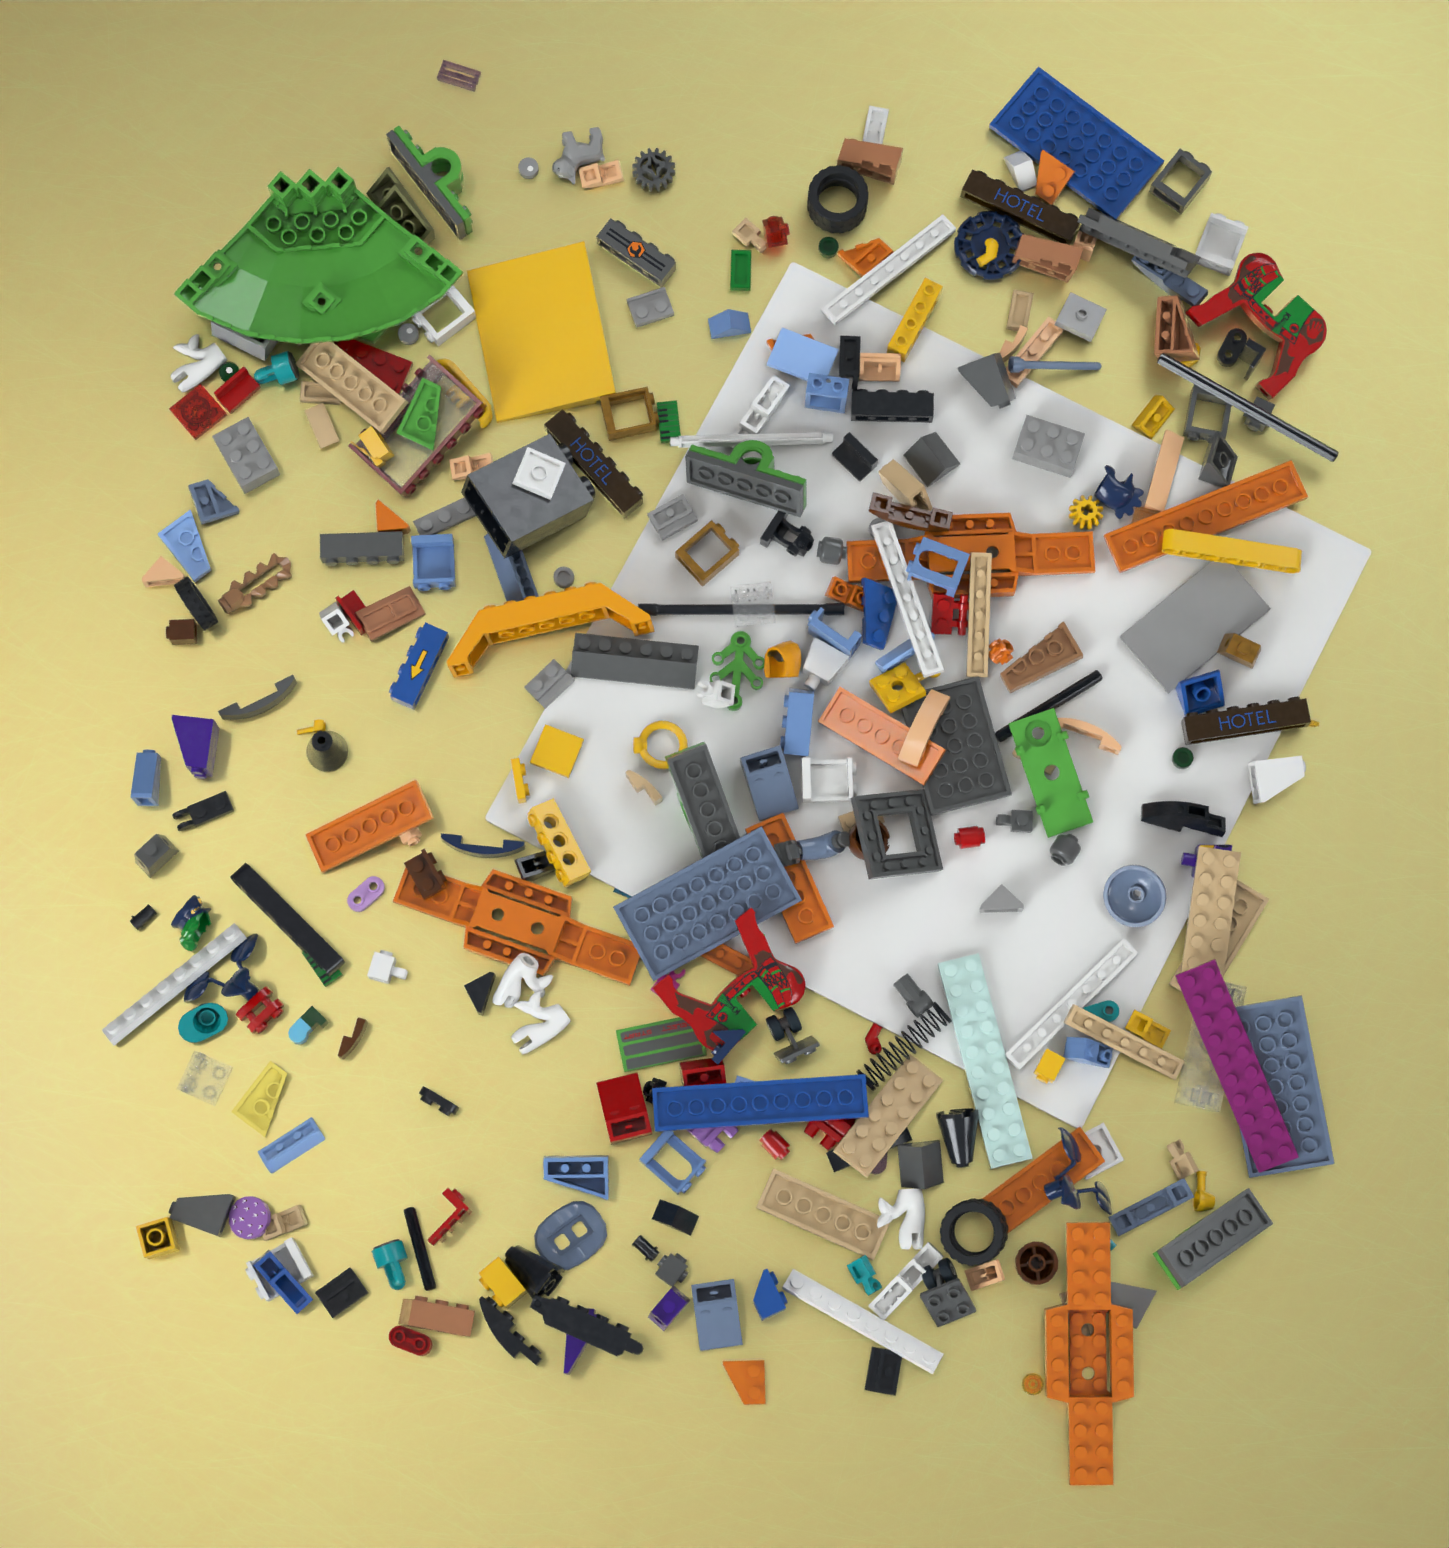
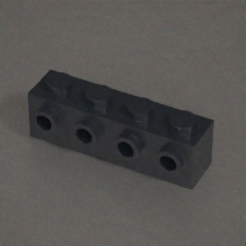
[851,389,934,423]

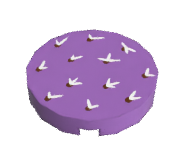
[229,1196,271,1239]

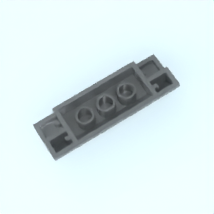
[1077,208,1201,278]
[571,633,699,689]

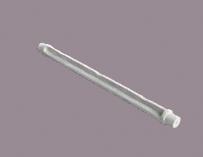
[670,432,833,448]

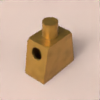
[1217,633,1261,669]

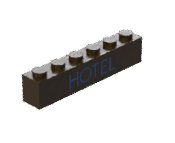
[960,169,1080,245]
[544,409,643,519]
[1181,696,1311,745]

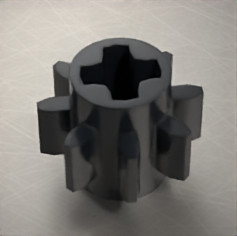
[643,1078,667,1104]

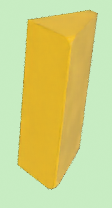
[1132,395,1175,439]

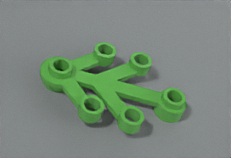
[710,631,765,711]

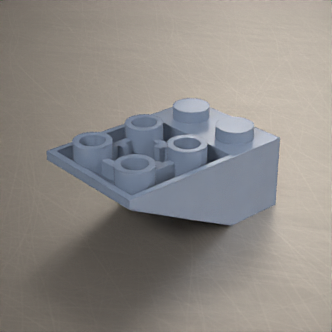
[740,745,799,821]
[691,1279,743,1351]

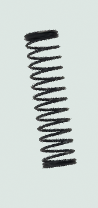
[856,1002,952,1091]

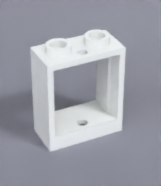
[412,285,476,346]

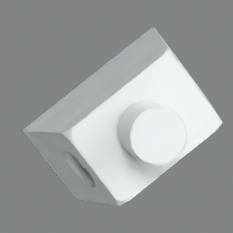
[803,637,849,691]

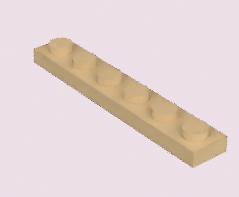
[966,552,992,677]
[1063,1004,1185,1080]

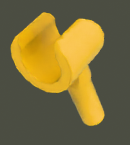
[297,719,326,735]

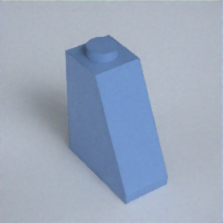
[131,749,161,806]

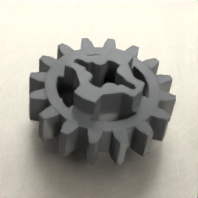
[632,148,675,192]

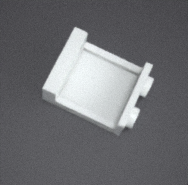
[1195,213,1249,276]
[801,757,857,803]
[245,1237,314,1302]

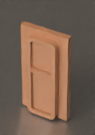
[355,586,426,641]

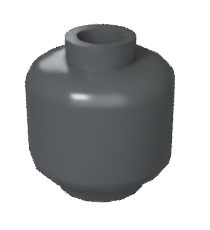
[816,537,847,565]
[1049,834,1081,866]

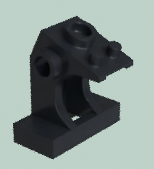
[760,511,814,557]

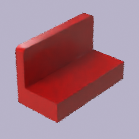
[214,367,261,414]
[335,590,366,636]

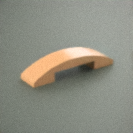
[898,689,950,767]
[1039,718,1122,755]

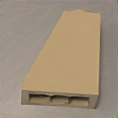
[878,459,933,511]

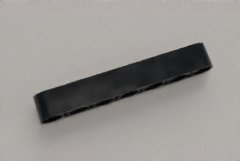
[230,863,345,977]

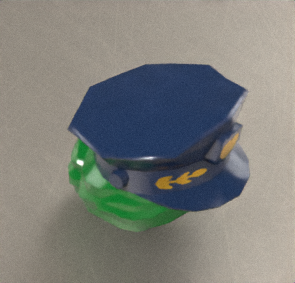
[171,895,211,951]

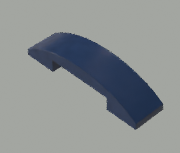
[441,833,526,858]

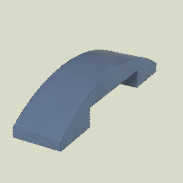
[1108,1178,1194,1236]

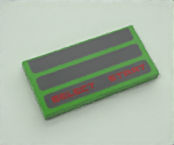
[616,1017,707,1072]

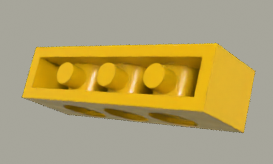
[887,278,943,362]
[527,798,591,887]

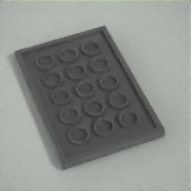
[901,676,1012,816]

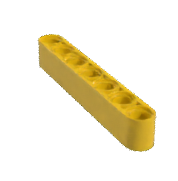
[1162,529,1302,573]

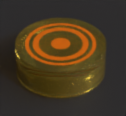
[1022,1373,1044,1395]

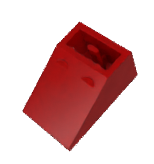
[596,1073,652,1145]

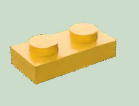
[511,758,530,803]

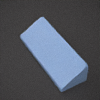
[875,631,935,674]
[258,1117,325,1173]

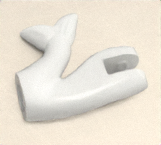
[171,334,227,393]
[492,953,553,1008]
[511,991,571,1054]
[877,1189,925,1250]

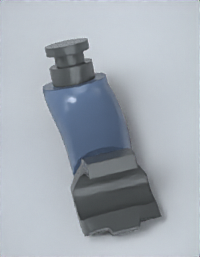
[774,830,850,867]

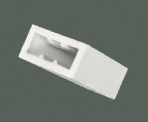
[1248,756,1306,804]

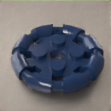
[954,211,1024,280]

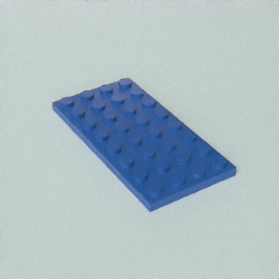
[989,66,1164,220]

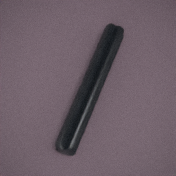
[404,1207,436,1291]

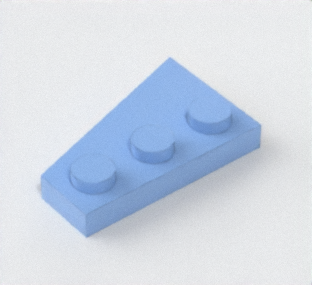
[158,510,212,582]

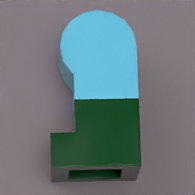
[288,1006,329,1045]

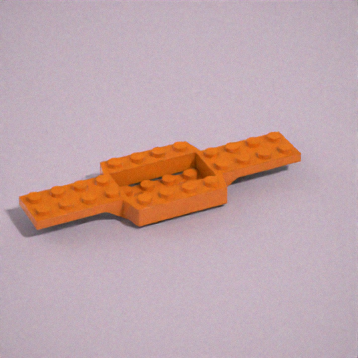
[846,513,1095,599]
[393,868,640,986]
[1044,1222,1134,1485]

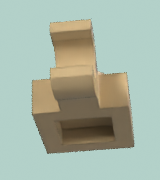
[732,218,767,253]
[1167,1139,1199,1180]

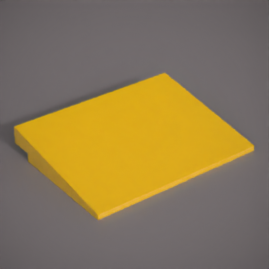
[467,241,616,423]

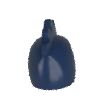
[1094,465,1144,519]

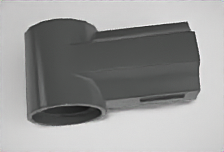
[893,973,933,1018]

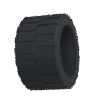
[807,165,869,234]
[940,1198,1008,1266]

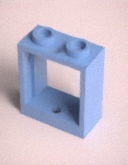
[804,373,850,414]

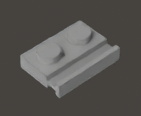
[627,287,674,328]
[647,494,698,540]
[524,659,575,709]

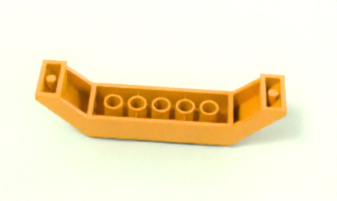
[447,582,655,678]

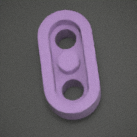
[347,876,385,912]

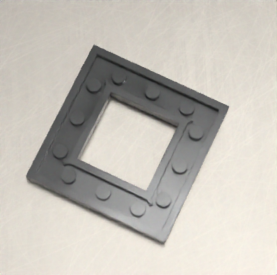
[851,789,943,880]

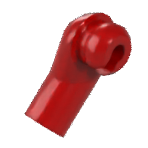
[865,1023,883,1055]

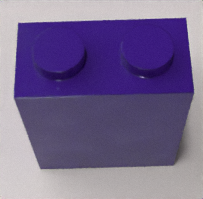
[172,715,220,779]

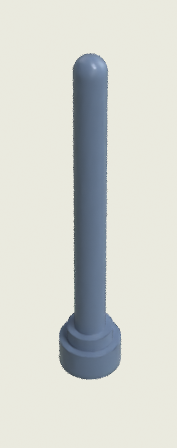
[1008,356,1102,373]

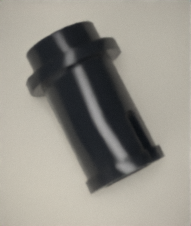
[130,904,157,930]
[632,1235,660,1262]

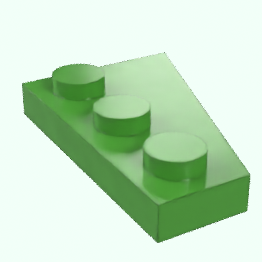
[396,377,442,451]

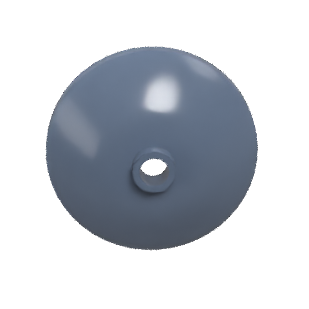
[1103,865,1166,927]

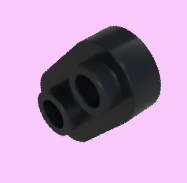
[1217,328,1247,367]
[419,1086,459,1116]

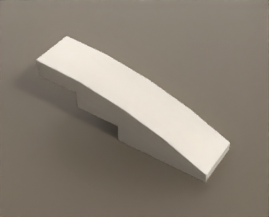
[729,375,790,455]
[868,1242,944,1320]

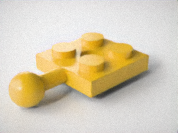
[869,662,941,714]

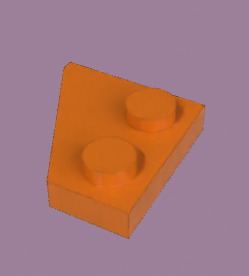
[1035,150,1075,205]
[837,238,893,277]
[723,1360,766,1405]

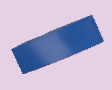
[253,1250,313,1314]

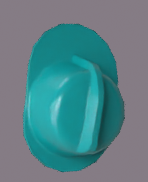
[178,1003,228,1043]

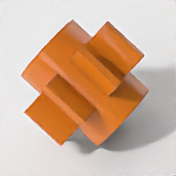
[988,638,1014,665]

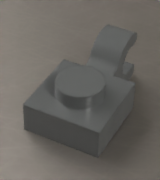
[996,810,1033,833]

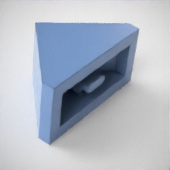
[708,309,751,339]

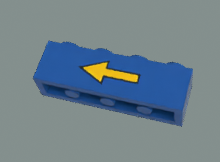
[389,622,449,710]

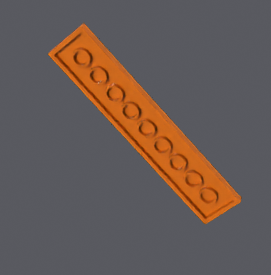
[1103,460,1308,573]

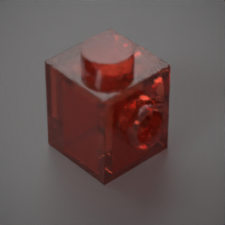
[762,216,790,248]

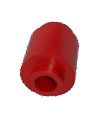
[954,826,985,849]
[759,1129,790,1160]

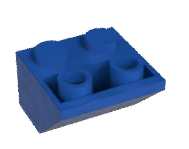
[753,1269,788,1321]

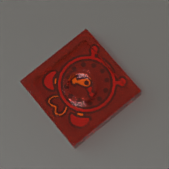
[169,384,227,440]

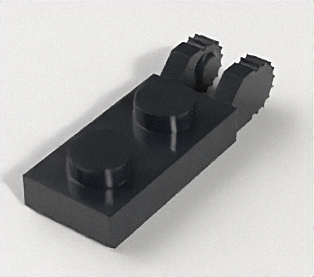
[839,336,861,391]
[172,791,234,831]

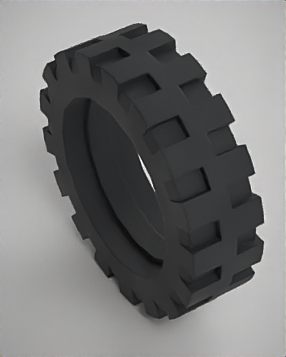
[174,576,218,631]

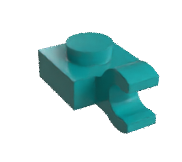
[847,1255,882,1296]

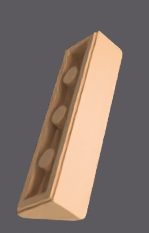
[1144,430,1184,513]

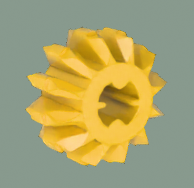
[1069,495,1103,530]

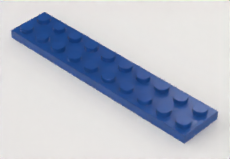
[652,1074,869,1132]

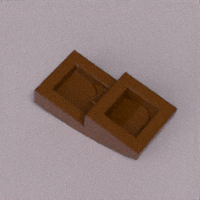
[338,1018,368,1059]

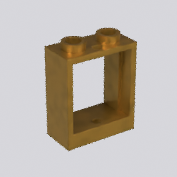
[600,386,659,441]
[675,520,740,587]

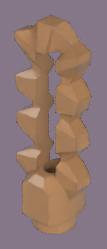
[218,553,292,614]

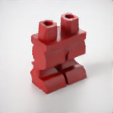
[804,1118,859,1151]

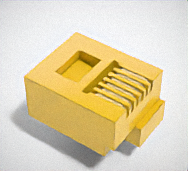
[351,426,395,468]

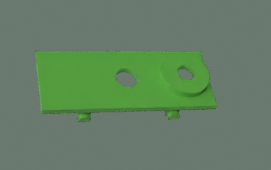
[1008,708,1093,838]

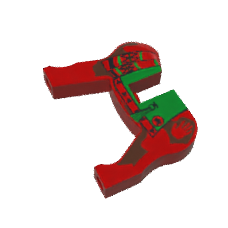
[1185,253,1327,400]
[652,907,805,1050]

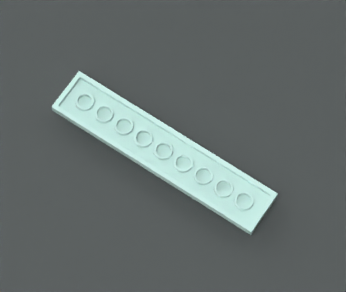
[937,953,1033,1169]

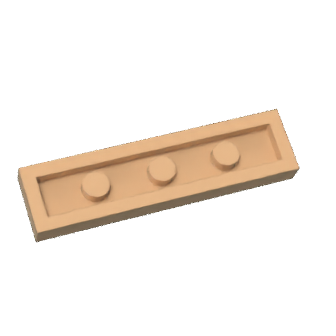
[1006,316,1064,388]

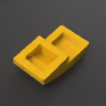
[1125,1010,1171,1049]

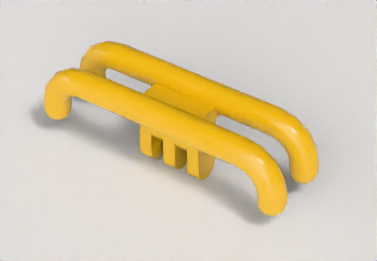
[437,358,493,428]

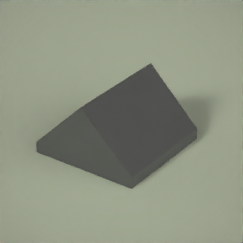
[1198,431,1238,487]
[903,432,960,488]
[897,1140,944,1189]

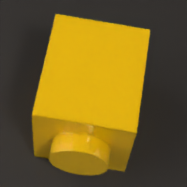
[1033,1049,1066,1084]

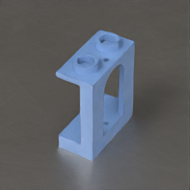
[906,537,970,598]
[639,1131,706,1195]

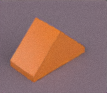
[376,500,411,534]

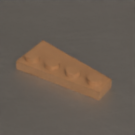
[1000,621,1083,693]

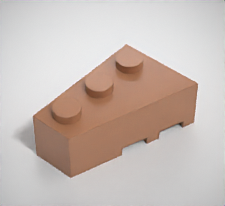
[837,138,903,185]
[1012,234,1083,283]
[1154,296,1200,361]
[398,1295,475,1337]

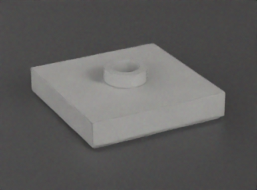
[1055,292,1107,342]

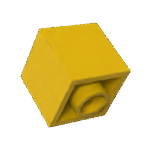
[136,1217,180,1259]

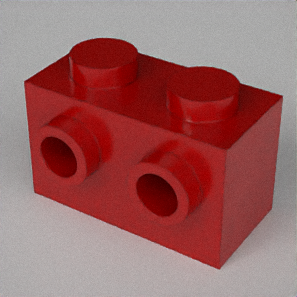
[679,1058,726,1086]

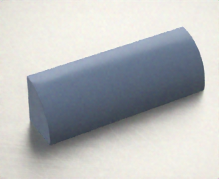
[484,534,539,602]

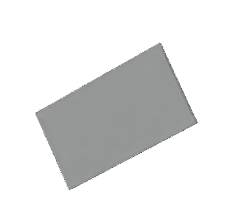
[1120,561,1271,694]

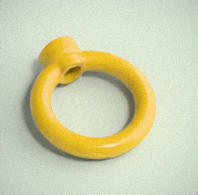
[633,721,688,769]

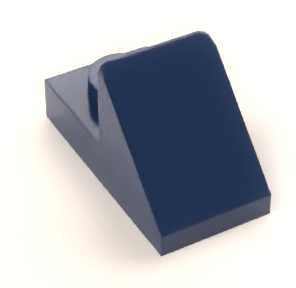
[711,1029,746,1064]

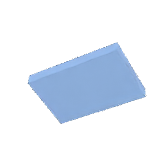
[767,327,839,381]

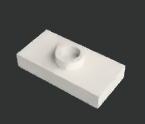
[863,106,889,144]

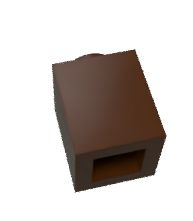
[166,619,197,645]

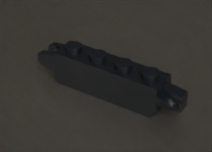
[530,1295,644,1357]

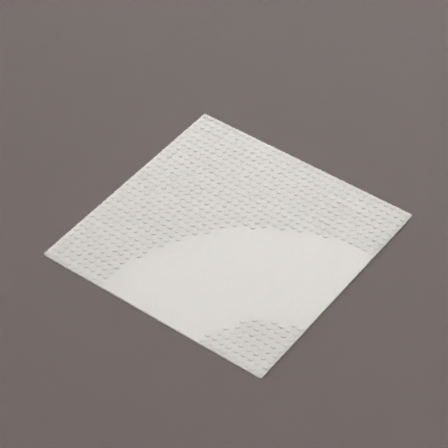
[485,262,1371,1128]

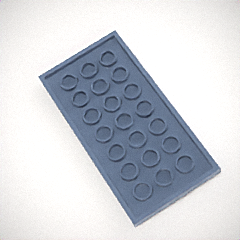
[613,826,802,981]
[1236,995,1335,1178]

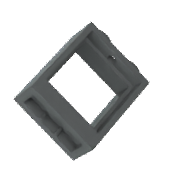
[1149,149,1212,214]
[1183,384,1232,443]

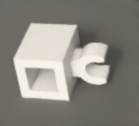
[319,602,354,643]
[696,680,736,709]
[367,950,408,984]

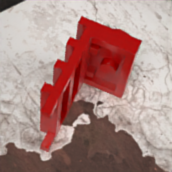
[427,1188,472,1246]

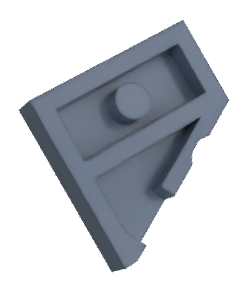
[188,479,239,525]

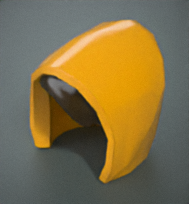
[764,640,801,678]

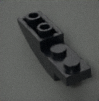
[1141,801,1226,838]
[479,1296,543,1366]

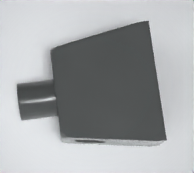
[134,834,179,878]

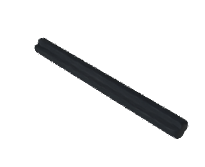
[995,670,1103,742]

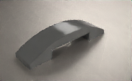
[218,675,297,720]

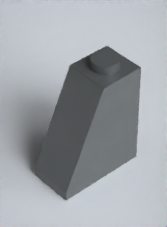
[958,353,1016,409]
[169,1194,236,1237]

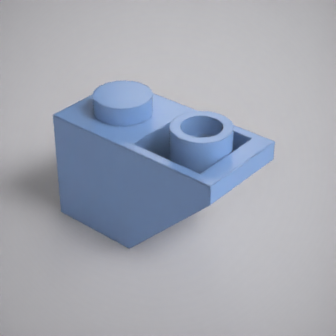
[1063,1037,1113,1068]

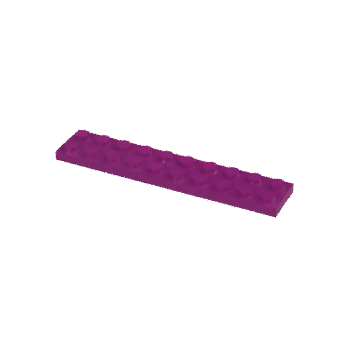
[1175,959,1299,1173]

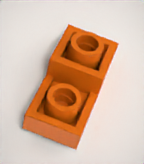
[825,576,864,612]

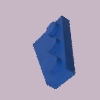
[861,577,897,650]

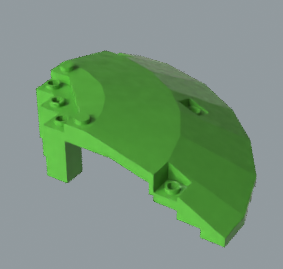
[174,167,463,344]

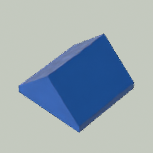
[1175,669,1225,717]

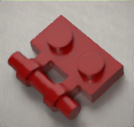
[930,592,969,636]

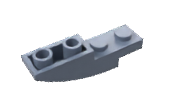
[1131,256,1208,306]

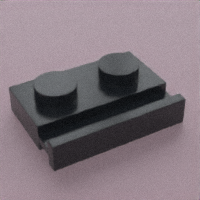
[315,1267,368,1318]
[864,1347,902,1396]

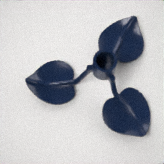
[184,933,259,1003]
[1044,1127,1112,1215]

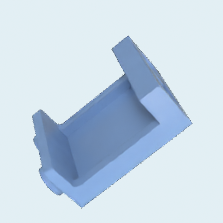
[411,534,456,591]
[807,607,862,660]

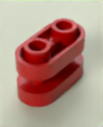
[236,986,284,1034]
[389,1326,433,1356]

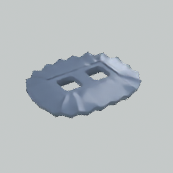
[534,1201,607,1270]

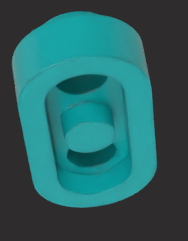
[1082,1000,1119,1023]

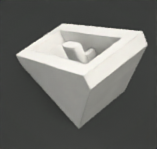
[1003,151,1037,192]

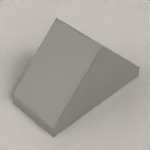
[980,884,1024,913]

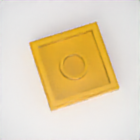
[530,724,584,778]

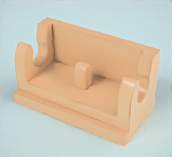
[859,353,901,382]

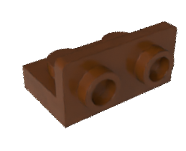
[404,848,447,900]

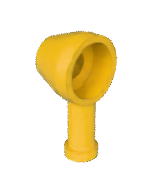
[1193,1171,1215,1212]

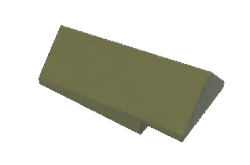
[366,167,435,253]

